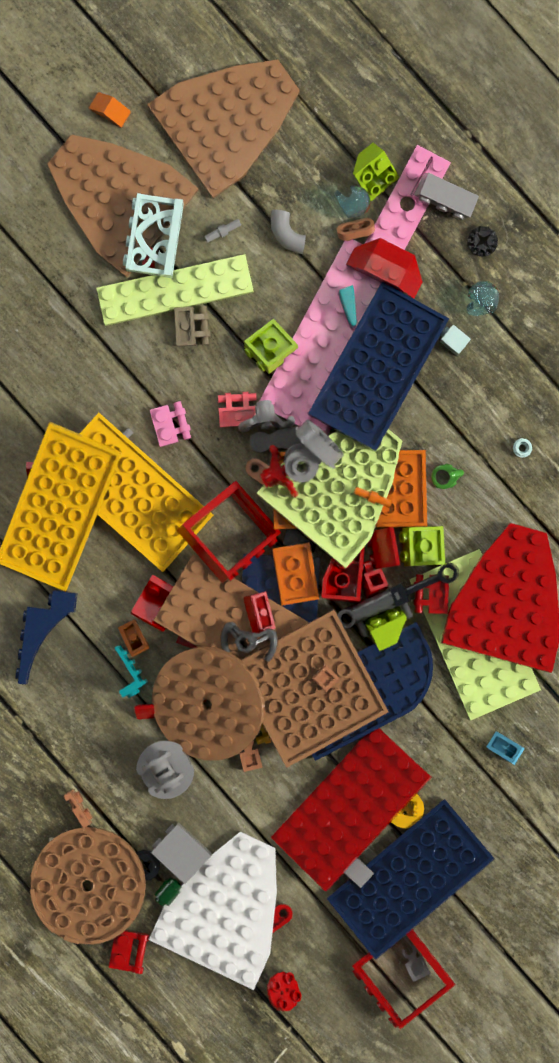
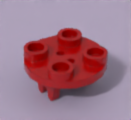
[266,972,302,1012]

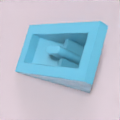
[486,731,525,765]

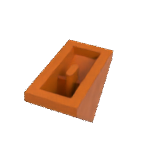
[89,92,131,128]

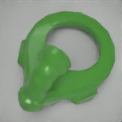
[431,463,464,489]

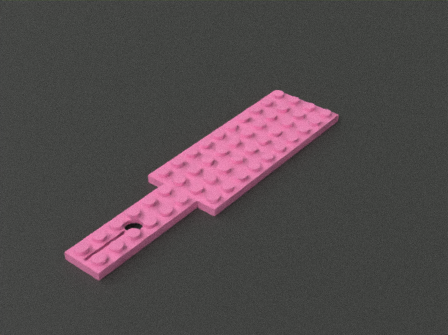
[260,145,451,435]

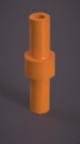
[353,487,392,508]

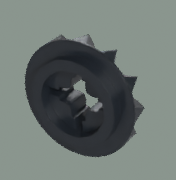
[467,226,498,257]
[136,849,160,881]

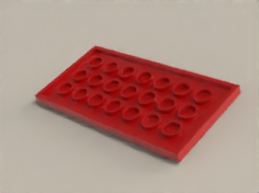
[271,728,432,892]

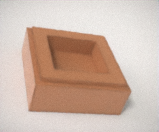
[312,664,340,692]

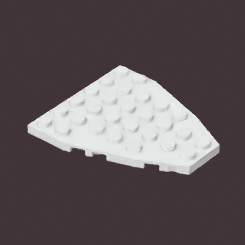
[149,832,277,990]

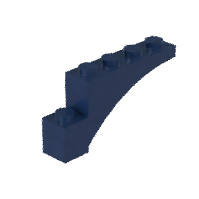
[15,591,78,685]

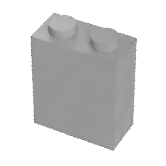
[151,822,212,884]

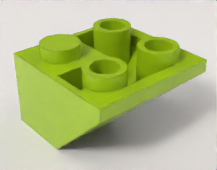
[353,143,400,201]
[364,606,407,651]

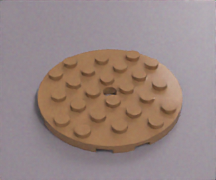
[152,647,264,761]
[30,827,146,945]

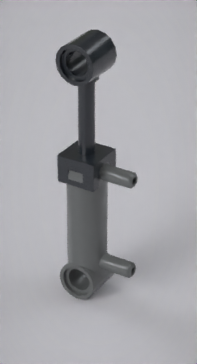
[337,563,459,638]

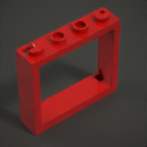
[177,481,281,583]
[352,929,456,1029]

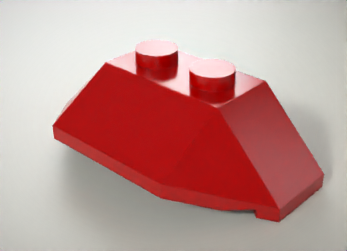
[346,238,423,299]

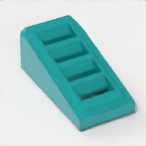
[338,285,357,328]

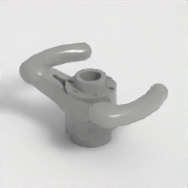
[238,400,295,432]

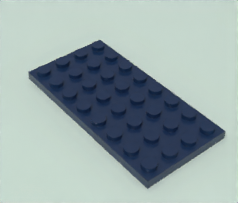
[308,282,449,452]
[327,799,495,960]

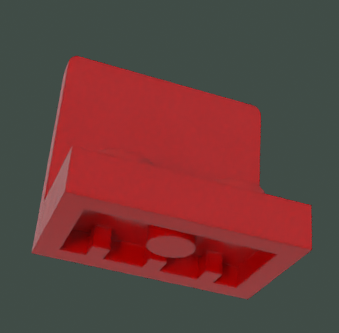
[130,574,174,632]

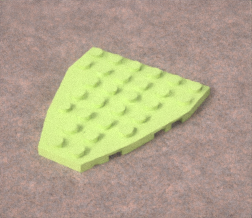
[257,429,402,569]

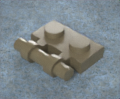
[174,306,211,347]

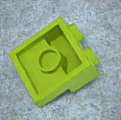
[244,319,298,374]
[399,526,445,566]

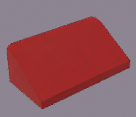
[243,591,276,633]

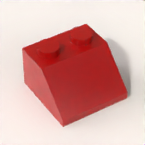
[367,527,400,570]

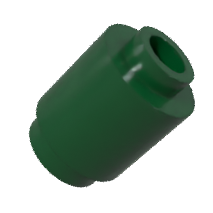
[154,877,182,907]

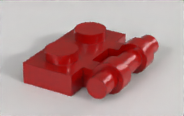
[413,574,449,614]

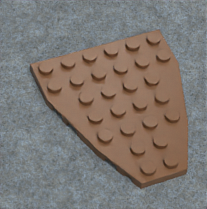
[147,60,300,198]
[48,134,199,277]

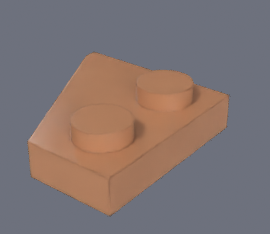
[64,789,93,828]

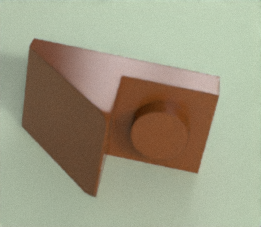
[118,619,149,657]

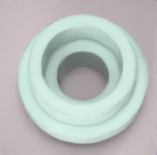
[513,438,532,458]

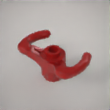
[260,445,298,498]

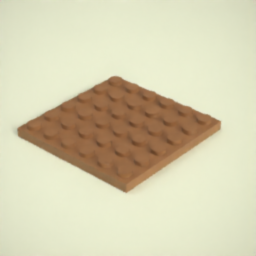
[241,610,388,768]

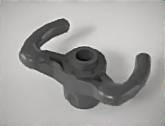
[221,622,278,662]

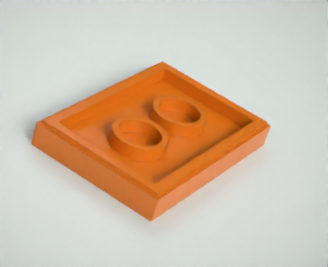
[272,542,319,606]

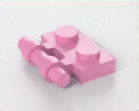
[150,401,191,447]

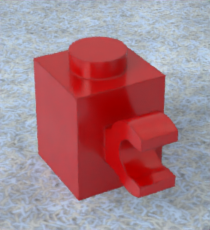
[361,560,389,598]

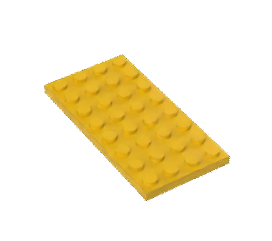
[80,412,214,572]
[0,422,123,592]

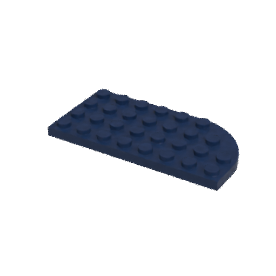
[312,622,433,761]

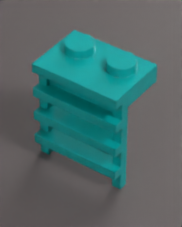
[115,645,148,698]

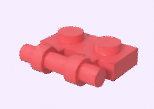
[218,392,257,428]

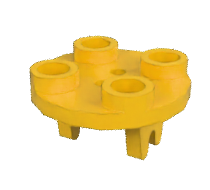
[391,794,424,828]

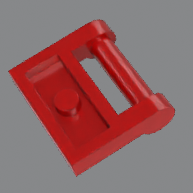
[109,930,150,974]

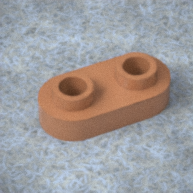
[337,218,375,241]
[246,459,270,485]

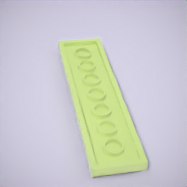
[97,254,254,326]

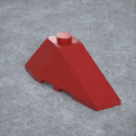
[321,546,365,603]

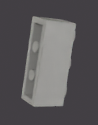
[414,173,479,220]

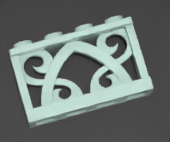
[123,193,184,278]

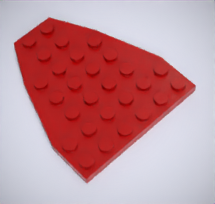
[441,523,559,673]

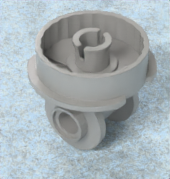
[284,420,344,482]
[136,741,194,799]

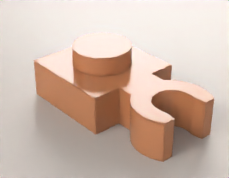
[239,740,263,772]

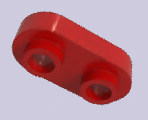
[273,903,293,933]

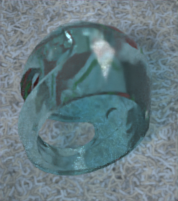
[334,185,371,219]
[466,281,499,316]

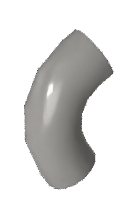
[271,210,306,254]

